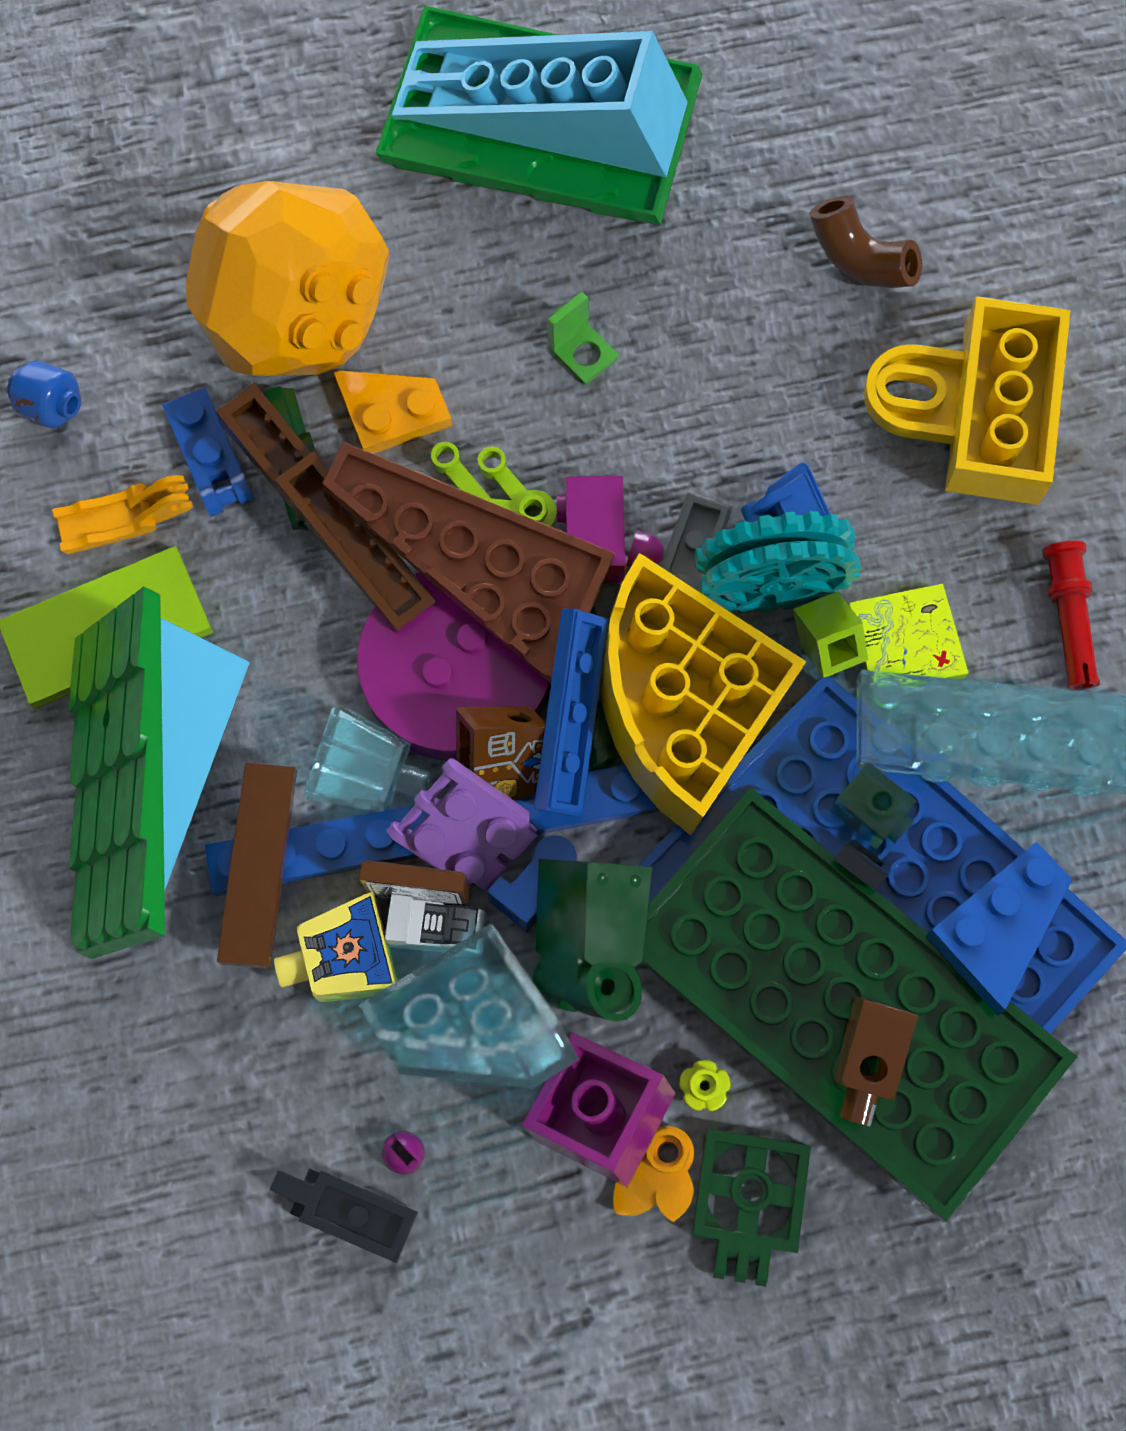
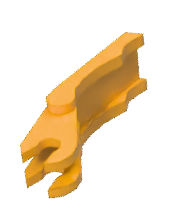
[52,475,193,554]

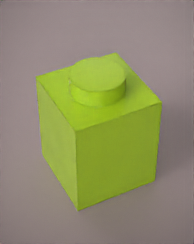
[793,592,868,678]

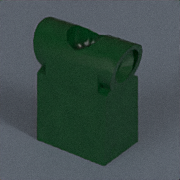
[532,859,652,1022]

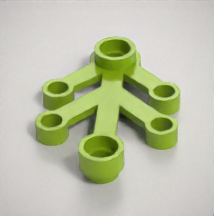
[431,442,557,527]

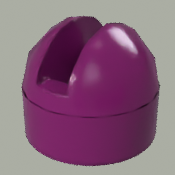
[626,530,663,568]
[382,1131,425,1175]

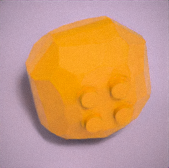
[185,181,390,376]

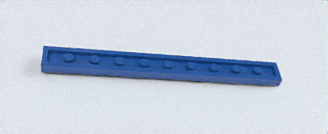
[205,765,660,897]

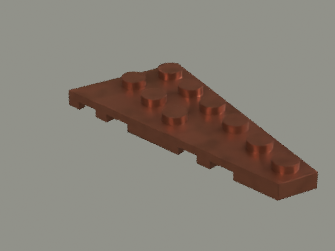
[323,442,615,684]

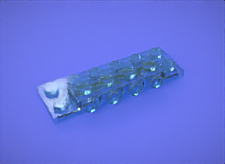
[857,670,1126,796]

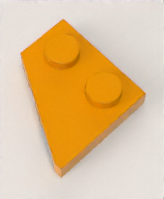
[334,370,452,454]

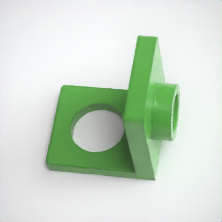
[547,292,618,385]

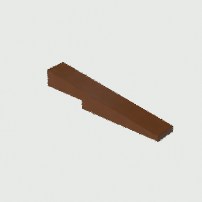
[216,383,436,632]

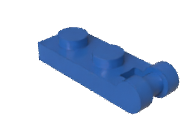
[162,387,254,518]

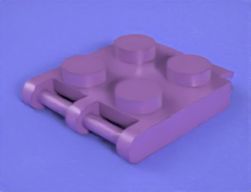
[387,758,537,890]

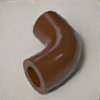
[809,196,922,288]

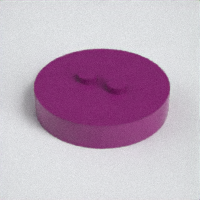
[357,572,551,761]

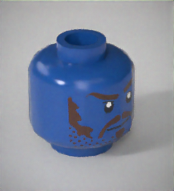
[7,360,81,428]

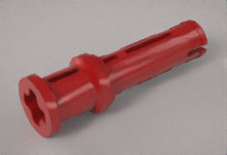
[1042,540,1100,690]

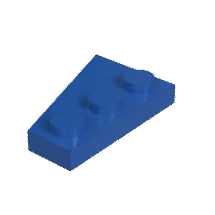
[926,842,1073,1016]

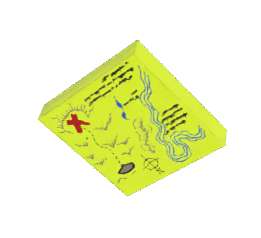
[849,584,968,698]

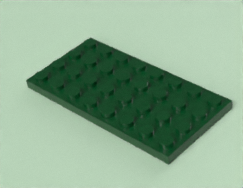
[642,787,1077,1222]

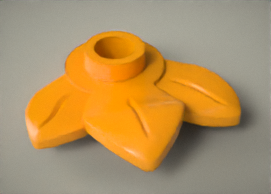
[613,1126,694,1222]

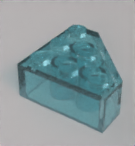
[359,923,579,1088]

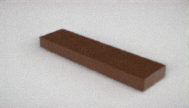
[217,763,297,969]

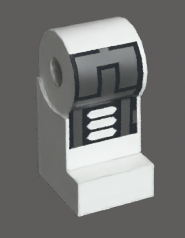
[385,894,486,954]

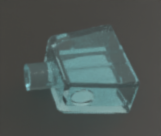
[302,706,430,811]

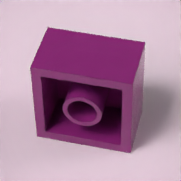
[522,1032,676,1188]

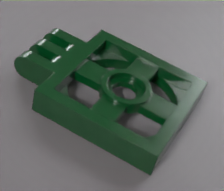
[691,1128,811,1287]

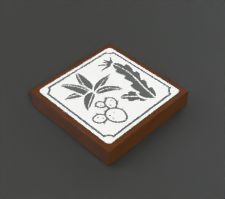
[359,860,472,907]

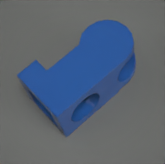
[487,835,577,933]

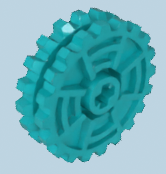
[695,511,862,614]

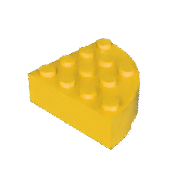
[600,553,806,835]

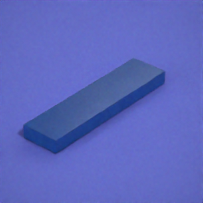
[534,609,609,817]

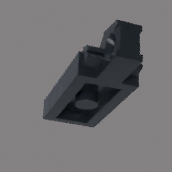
[270,1168,419,1263]

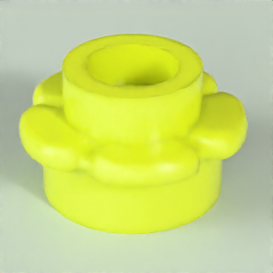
[679,1060,731,1111]

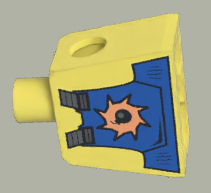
[274,892,401,1002]

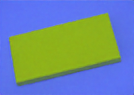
[0,546,214,709]

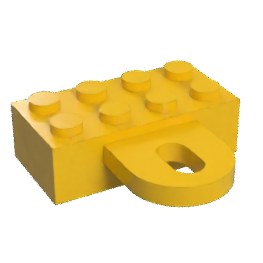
[864,296,1071,505]

